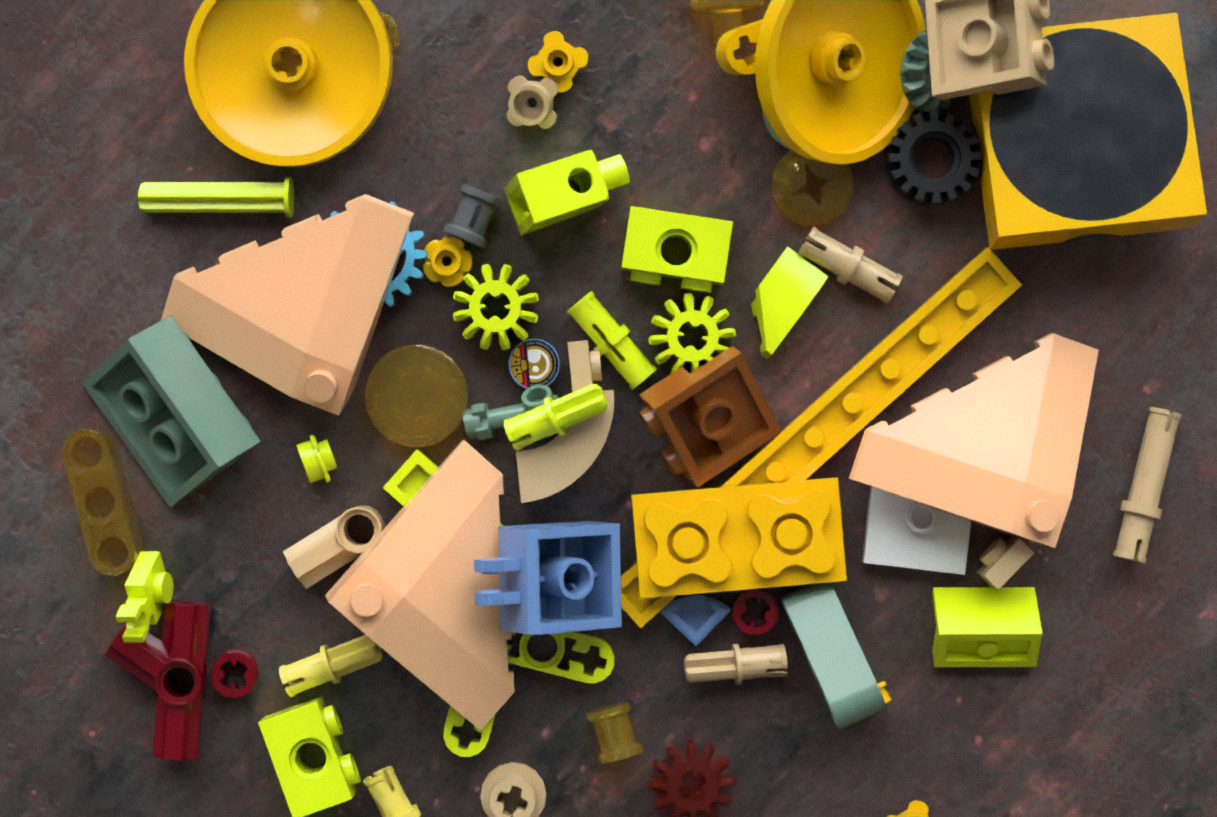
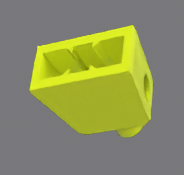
[503,150,630,236]

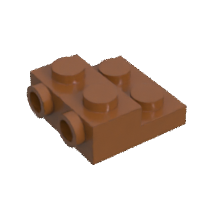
[638,346,782,488]

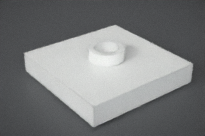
[862,487,971,575]

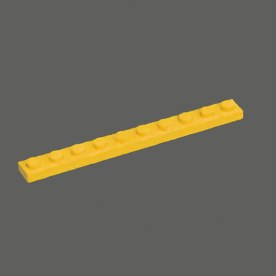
[621,247,1022,628]

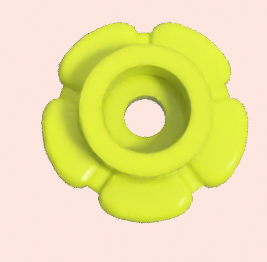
[296,435,337,483]

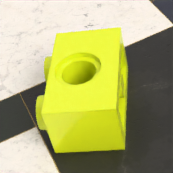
[621,206,733,293]
[258,696,361,817]

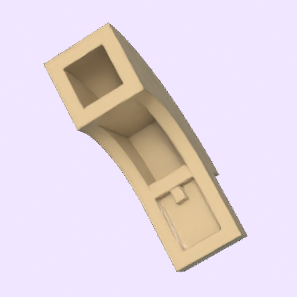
[516,340,614,503]

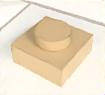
[976,536,1034,590]

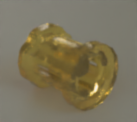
[586,701,643,764]

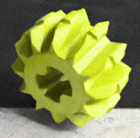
[453,264,539,350]
[648,293,736,374]

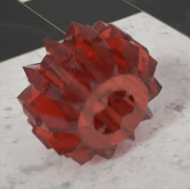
[648,738,736,817]

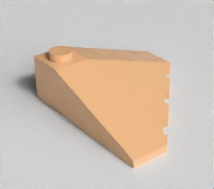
[161,194,414,416]
[849,333,1099,548]
[325,440,515,731]

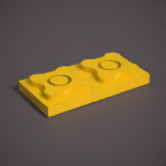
[631,477,847,599]

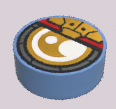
[509,338,560,389]

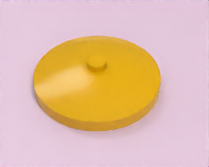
[184,0,393,167]
[755,0,926,164]

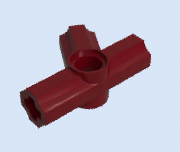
[105,601,211,761]

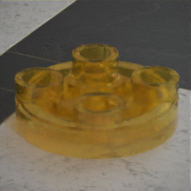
[365,345,468,447]

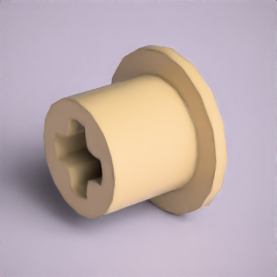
[480,762,546,817]

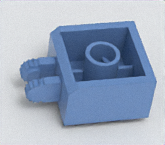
[474,521,622,635]

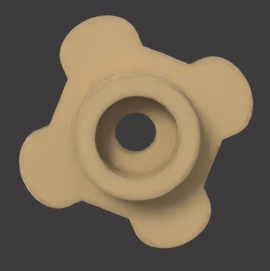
[507,75,558,129]

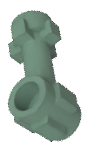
[463,384,558,440]

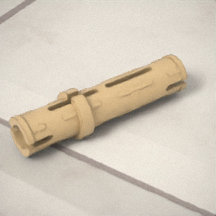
[1113,407,1182,564]

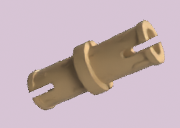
[798,226,903,304]

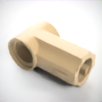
[283,505,386,589]

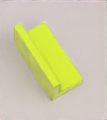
[932,587,1043,667]

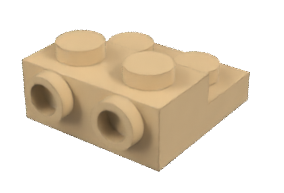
[925,0,1054,100]

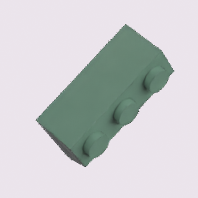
[82,315,261,508]

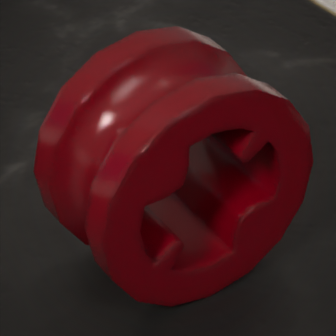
[731,588,778,635]
[210,649,259,698]

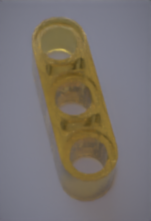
[62,429,144,576]

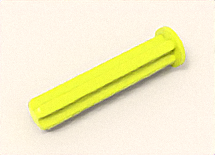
[138,177,294,218]

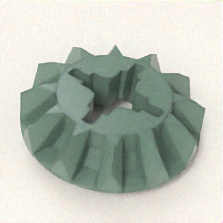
[901,30,951,112]

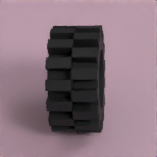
[885,111,982,206]

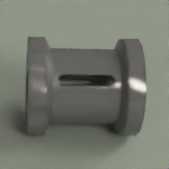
[442,184,504,249]

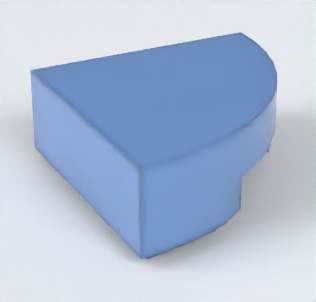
[659,594,731,646]

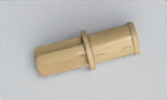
[684,644,788,685]

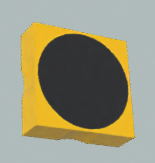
[969,13,1207,250]

